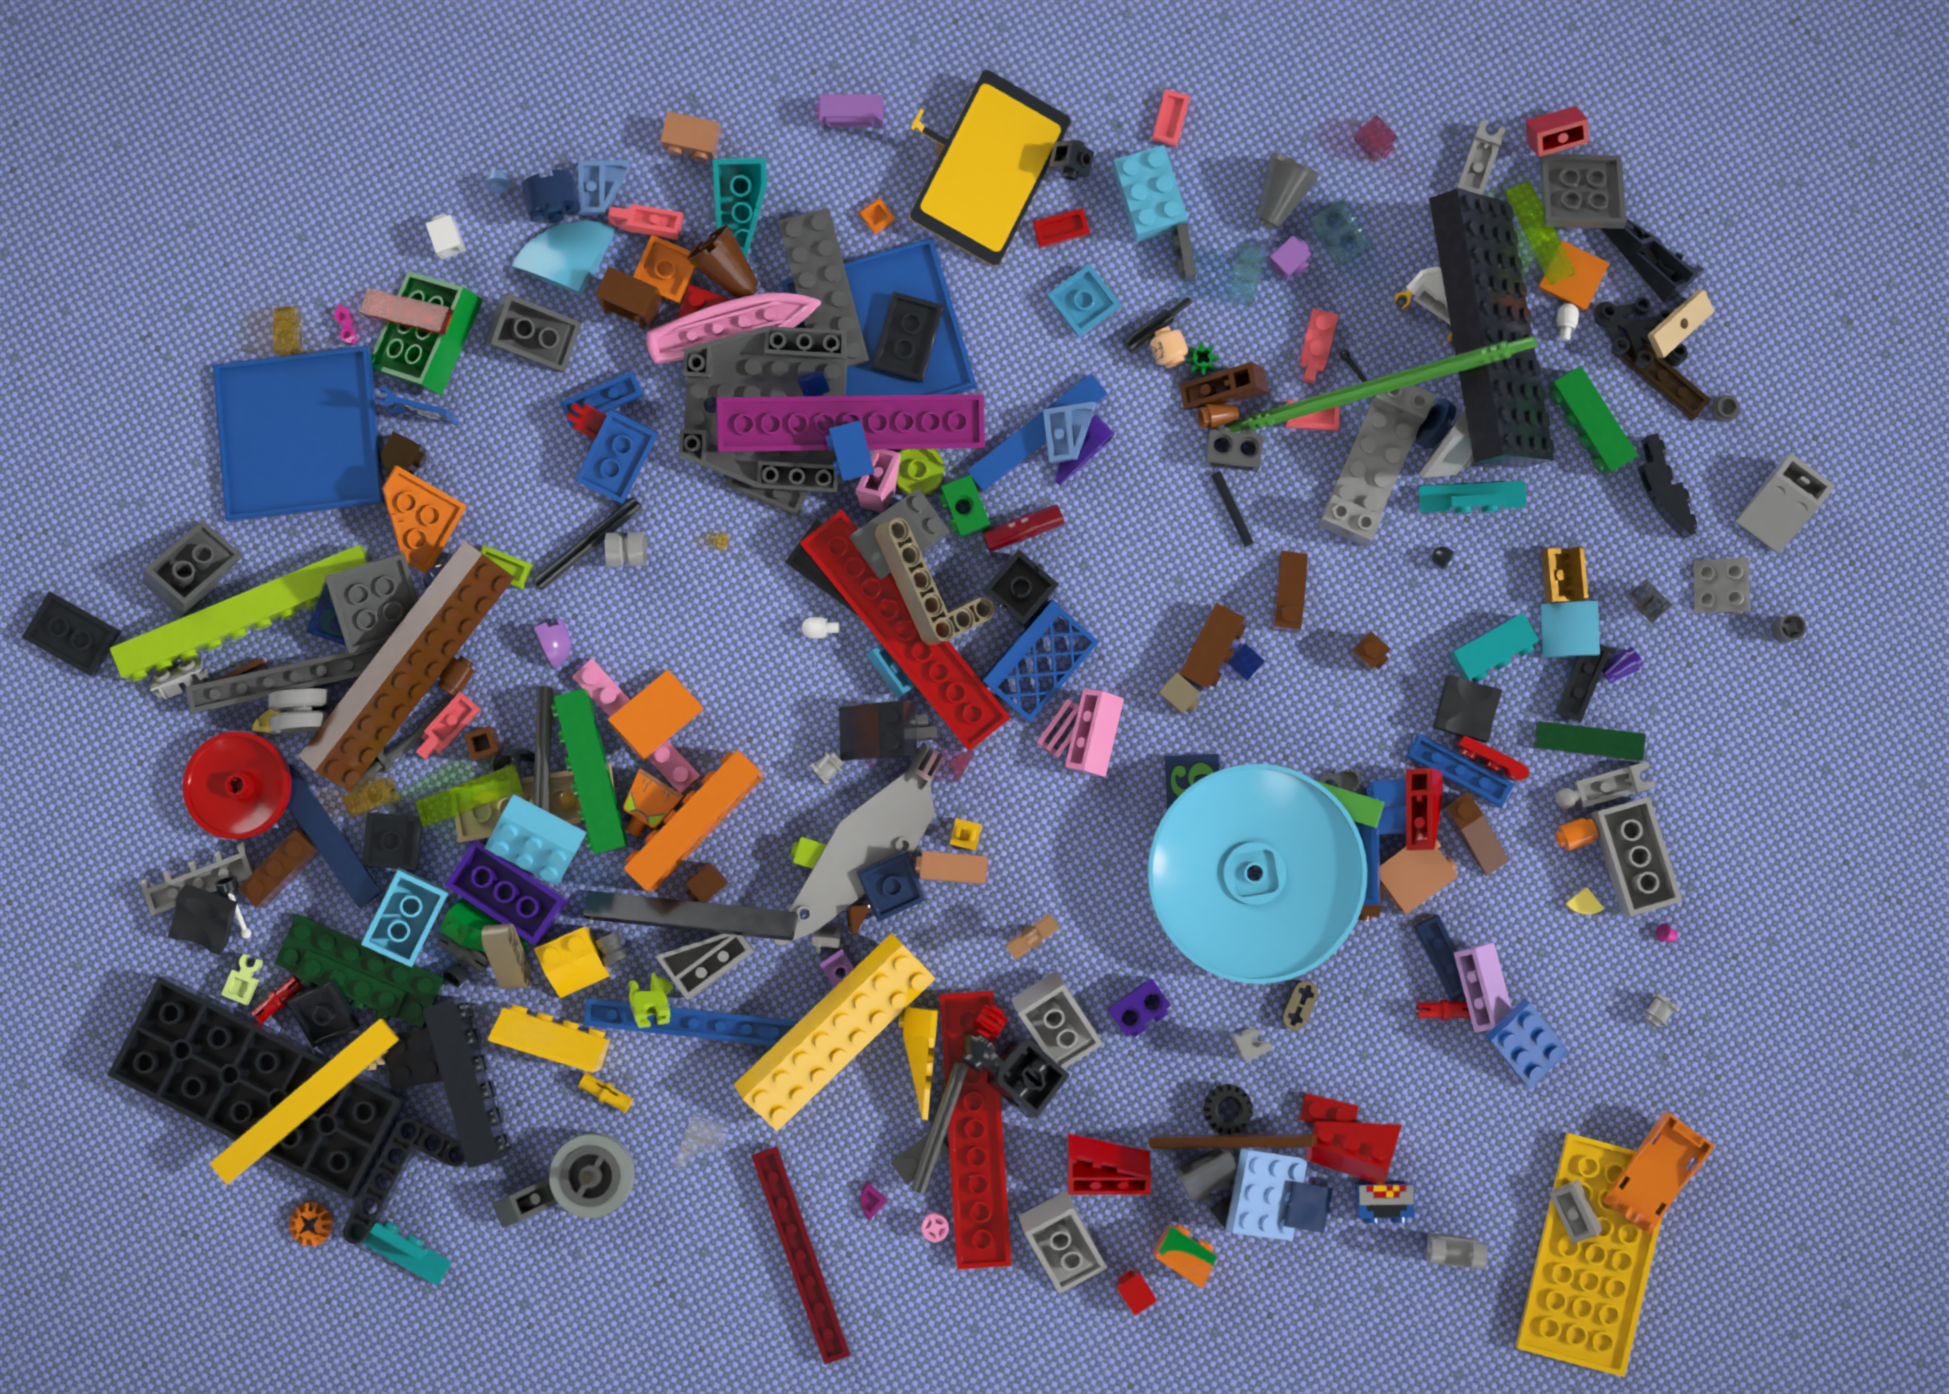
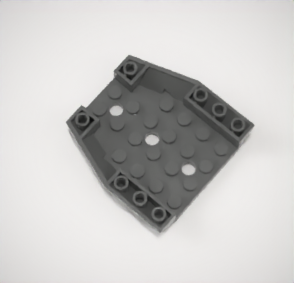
[679,326,848,492]

